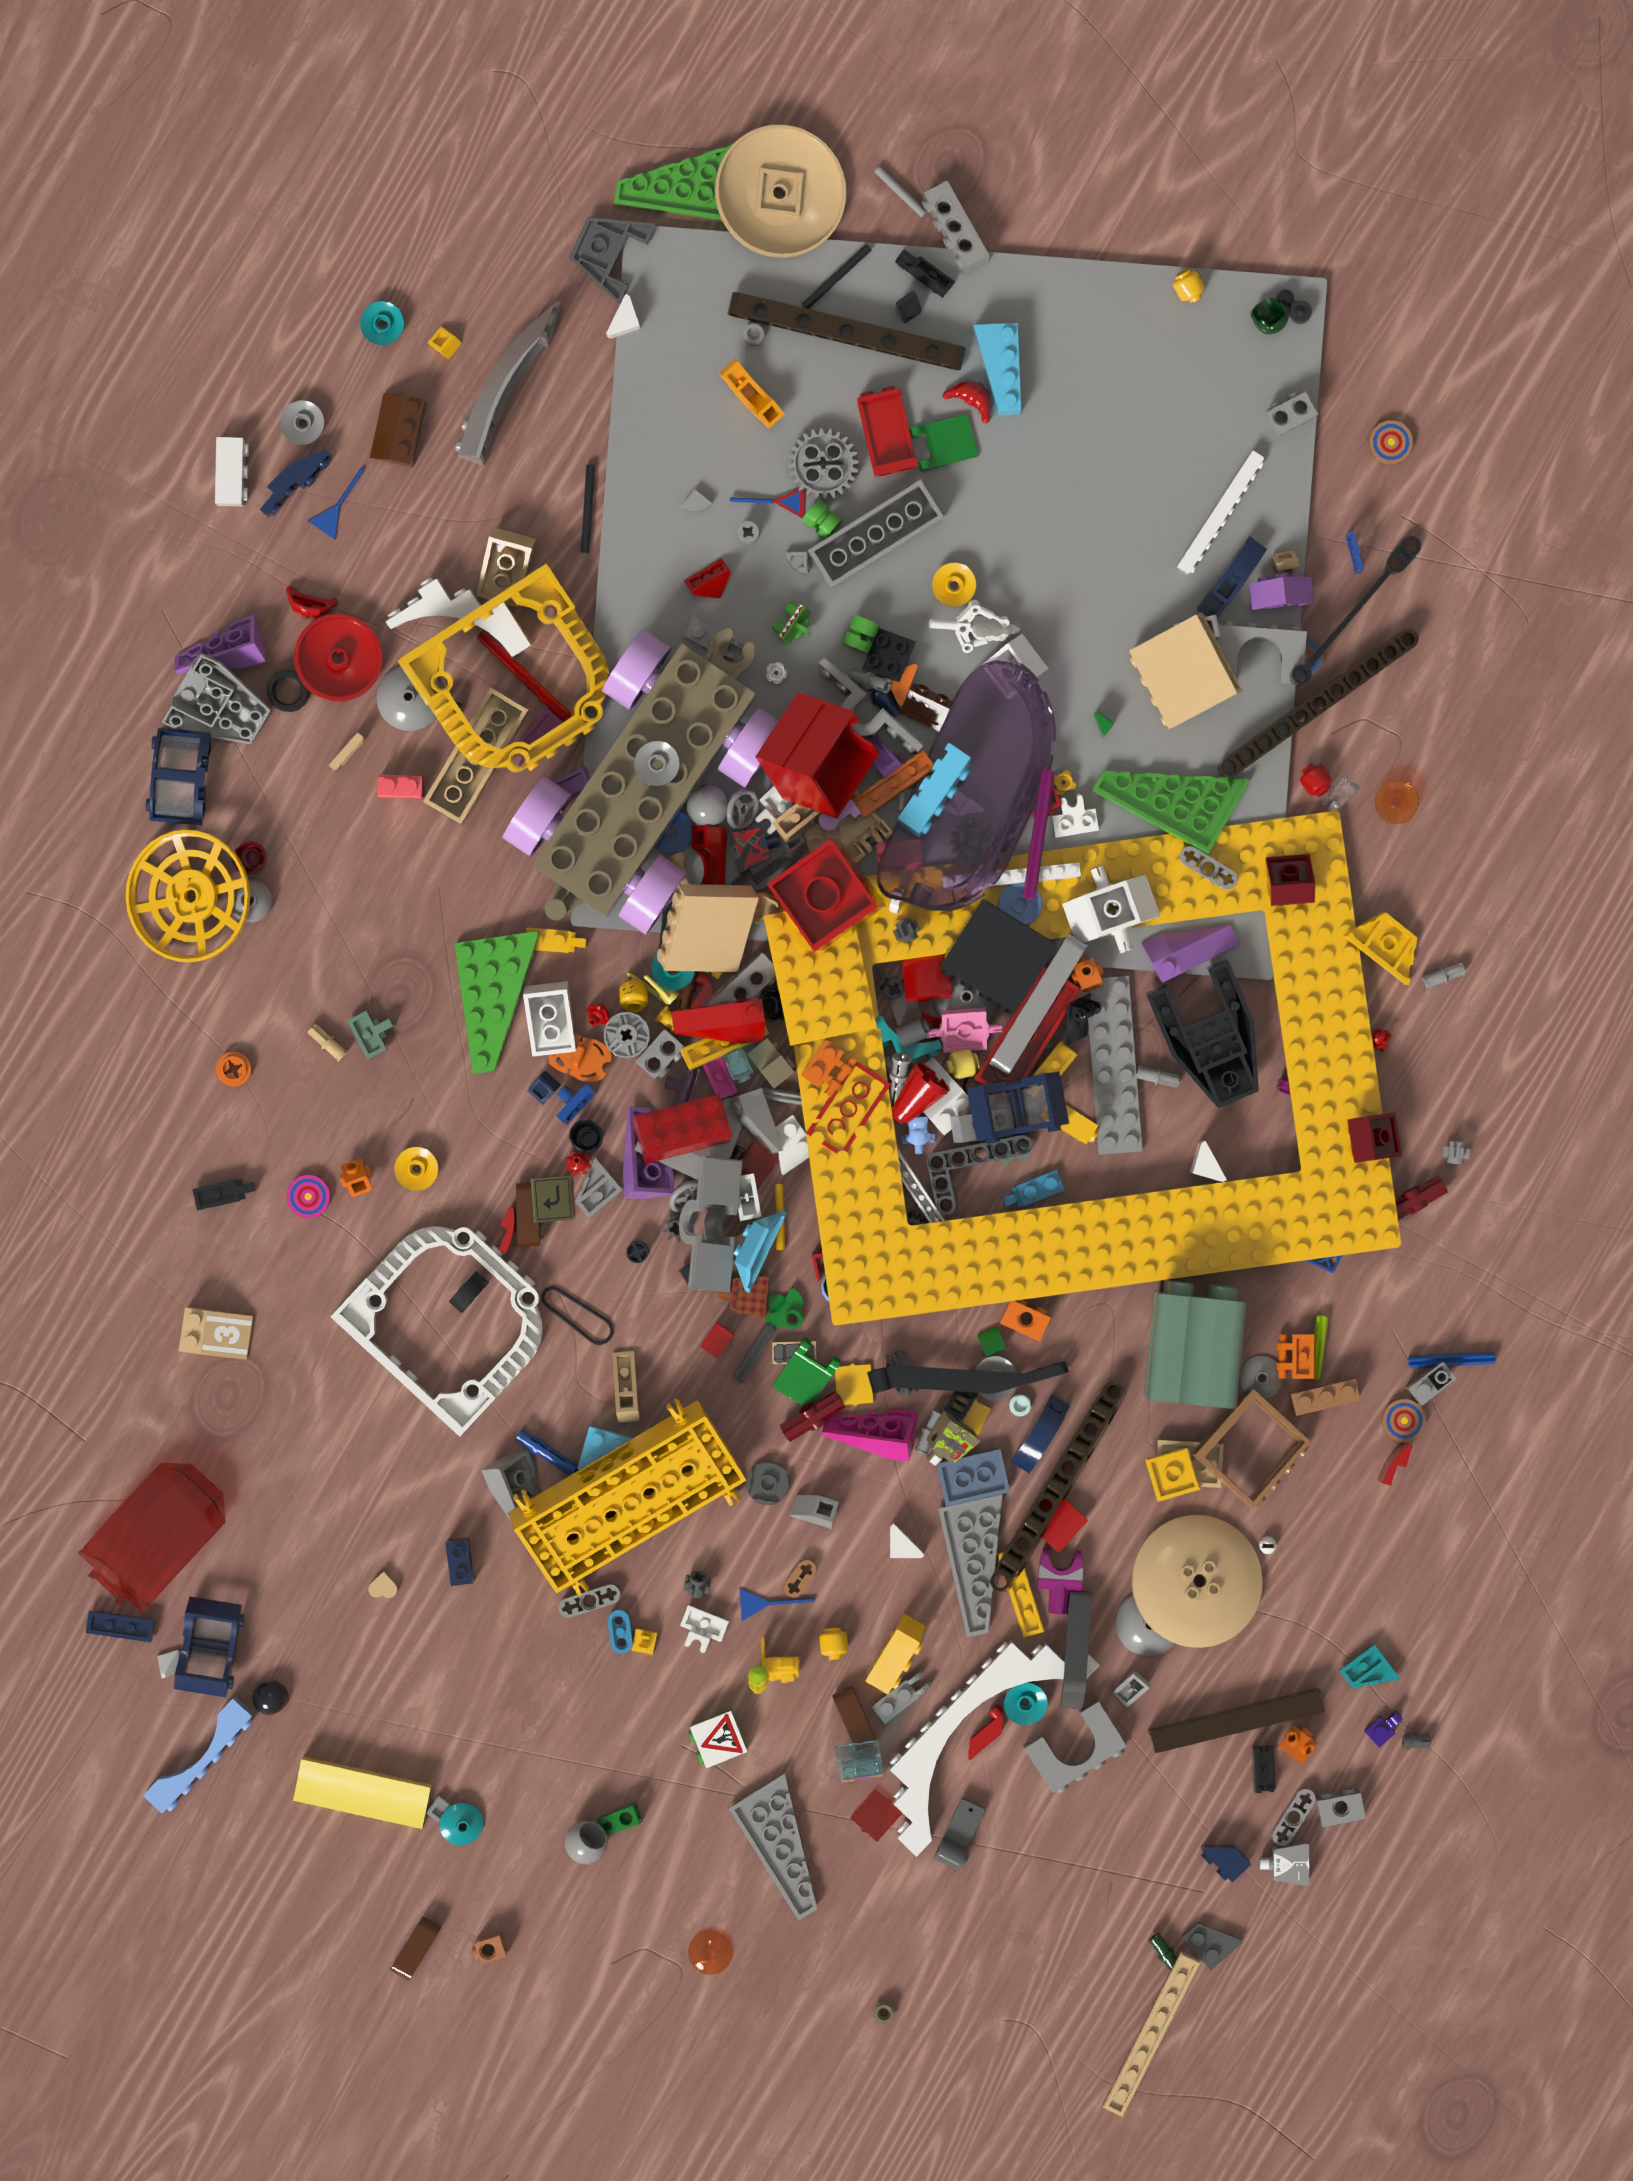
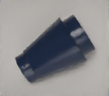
[870,690,901,717]

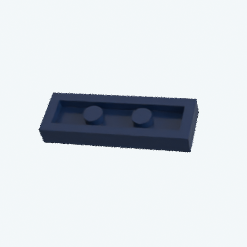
[86,1610,155,1642]

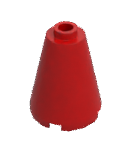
[891,1062,950,1124]

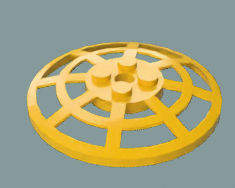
[126,830,250,962]

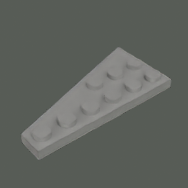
[938,1494,1003,1637]
[729,1773,817,1921]

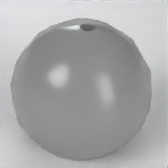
[686,784,729,826]
[564,1820,608,1865]

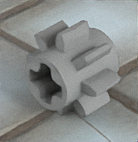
[1442,1141,1470,1165]

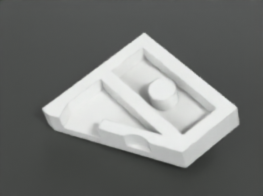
[776,1115,809,1175]

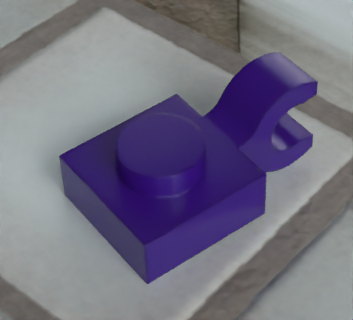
[1364,1710,1403,1748]

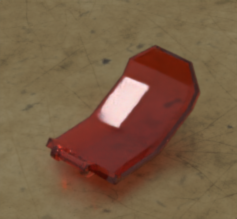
[78,1463,226,1613]

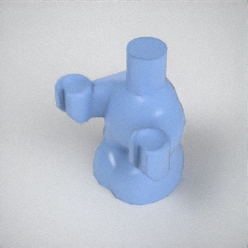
[901,1117,936,1154]

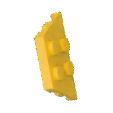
[1344,912,1417,985]

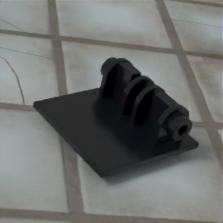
[862,628,916,682]
[1063,994,1102,1045]

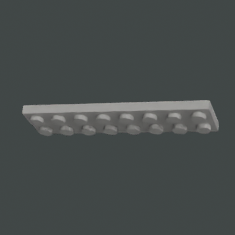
[1086,976,1143,1155]

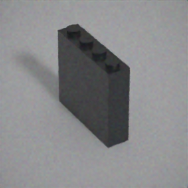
[939,897,1057,1013]

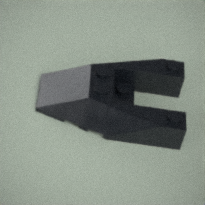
[1146,959,1259,1108]

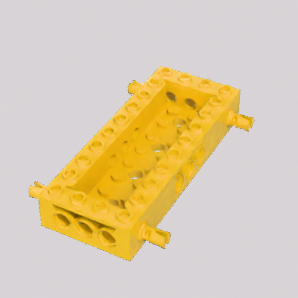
[508,1399,747,1595]

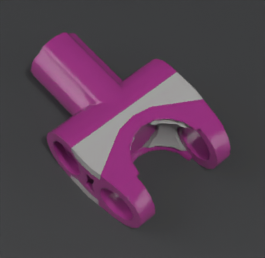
[1037,1547,1083,1614]

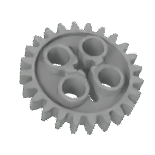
[787,428,859,501]

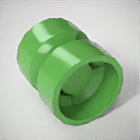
[802,499,843,540]
[842,615,880,654]

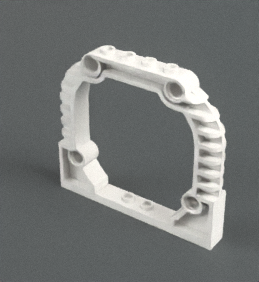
[331,1226,543,1436]

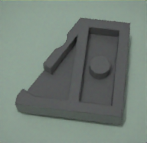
[1181,1922,1243,1971]

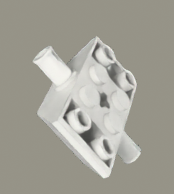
[1062,866,1160,954]

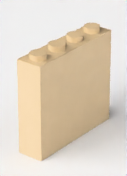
[1129,613,1243,729]
[657,884,759,972]

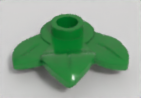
[765,1288,804,1329]

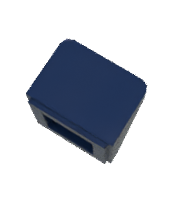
[527,1071,561,1105]

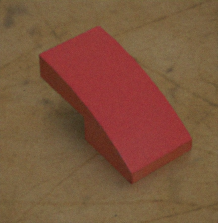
[498,1206,516,1253]

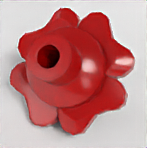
[586,1004,611,1026]
[1371,1029,1392,1051]
[565,1151,591,1176]

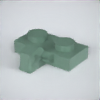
[347,1011,394,1060]

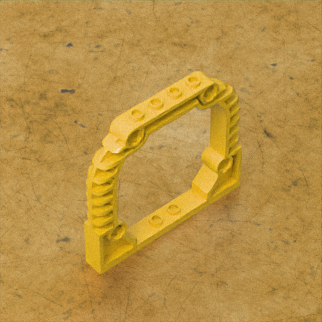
[398,563,609,773]

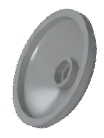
[377,666,441,731]
[933,976,998,1022]
[1115,1594,1175,1656]

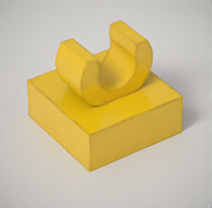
[631,1628,657,1655]

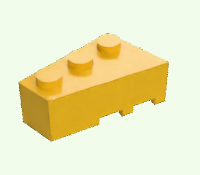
[865,1613,926,1694]

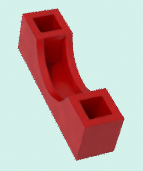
[691,826,727,885]

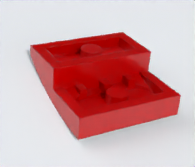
[902,955,952,1002]
[1377,1442,1413,1486]
[1041,1499,1088,1553]

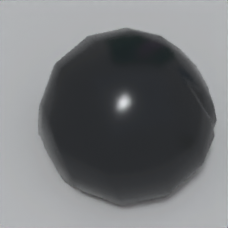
[758,989,785,1022]
[569,1120,604,1153]
[252,1681,288,1715]

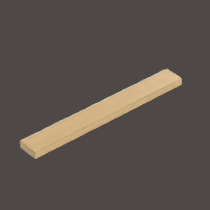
[1103,1951,1201,2117]

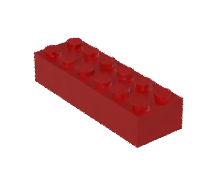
[974,966,1081,1101]

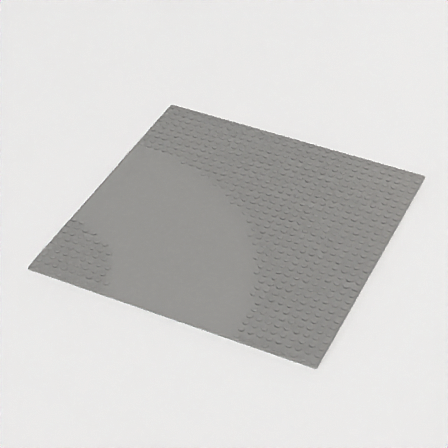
[571,226,1327,980]

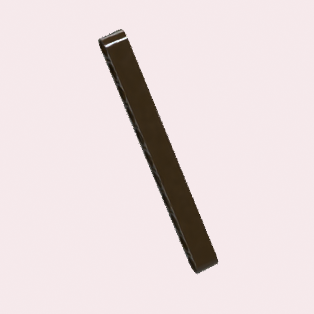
[1218,629,1419,777]

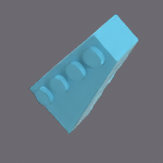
[973,323,1021,416]
[897,743,971,837]

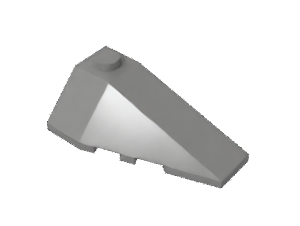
[481,1449,539,1520]

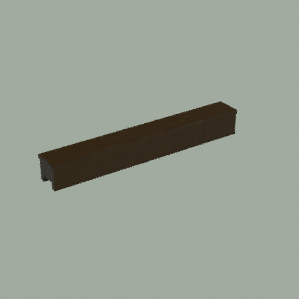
[1148,1688,1325,1753]

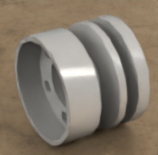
[604,1012,651,1058]

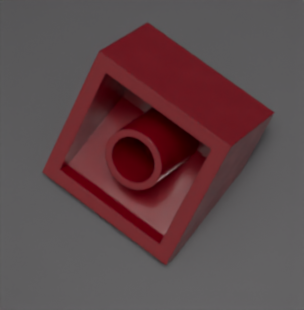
[1265,854,1315,906]
[1347,1112,1402,1163]

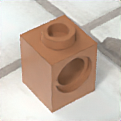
[472,1932,507,1964]

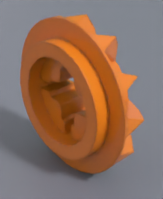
[216,1052,252,1087]

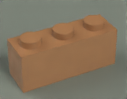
[1289,1377,1361,1416]

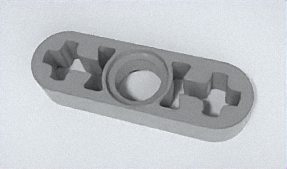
[1179,846,1238,890]
[559,1583,621,1618]
[1271,1788,1316,1846]

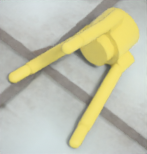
[627,971,679,1005]

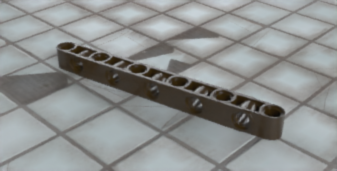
[727,292,966,370]
[990,1381,1125,1592]

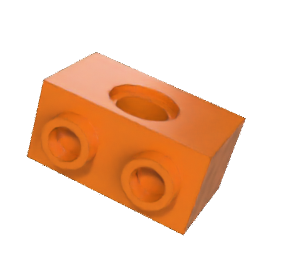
[999,1300,1051,1341]

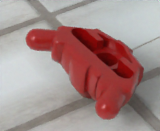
[943,379,991,423]
[286,586,338,619]

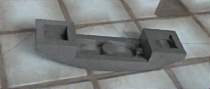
[731,831,807,891]

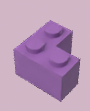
[1249,573,1314,610]

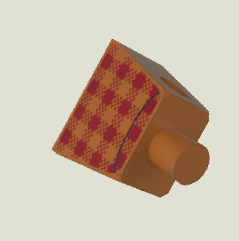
[718,1275,769,1318]

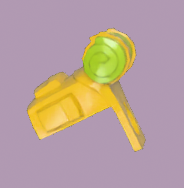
[748,1637,800,1694]

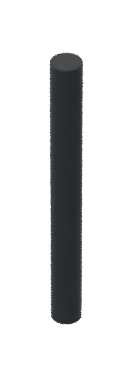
[802,244,872,309]
[581,464,595,553]

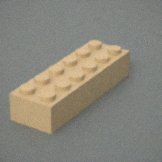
[423,688,530,825]

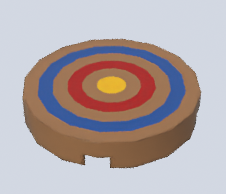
[1369,420,1413,465]
[1382,1398,1426,1443]

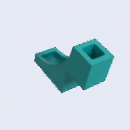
[875,1015,942,1066]

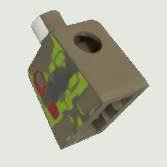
[926,1410,981,1466]

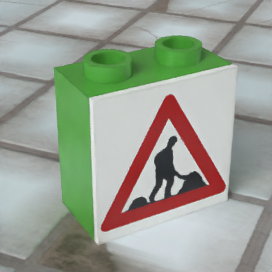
[688,1708,748,1768]

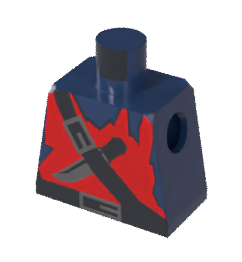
[727,828,781,874]

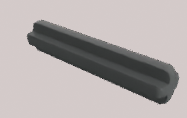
[733,1324,776,1383]

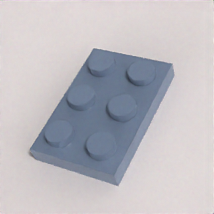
[937,1449,1010,1507]

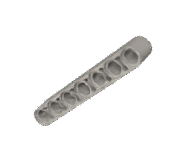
[989,934,1087,1075]

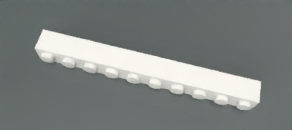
[1177,451,1265,574]
[942,862,1081,892]
[897,1146,947,1223]

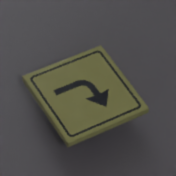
[531,1176,573,1223]

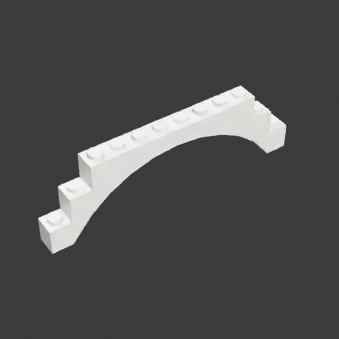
[890,1641,1100,1857]

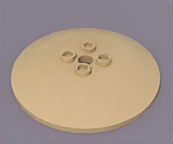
[715,125,846,258]
[1132,1515,1263,1648]

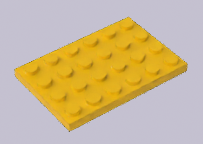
[763,911,877,1046]

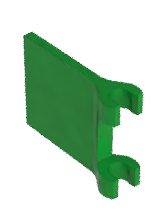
[909,414,979,472]
[772,1337,841,1406]

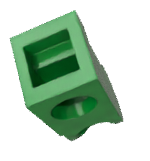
[597,1802,643,1835]

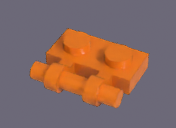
[801,1040,857,1097]
[1276,1334,1316,1379]

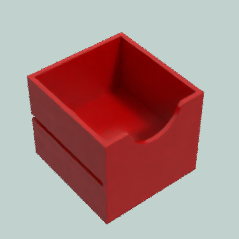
[755,692,879,819]
[767,839,886,952]

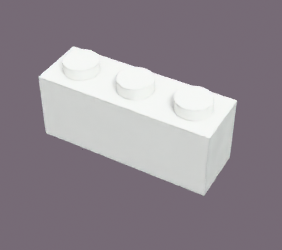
[215,437,249,506]

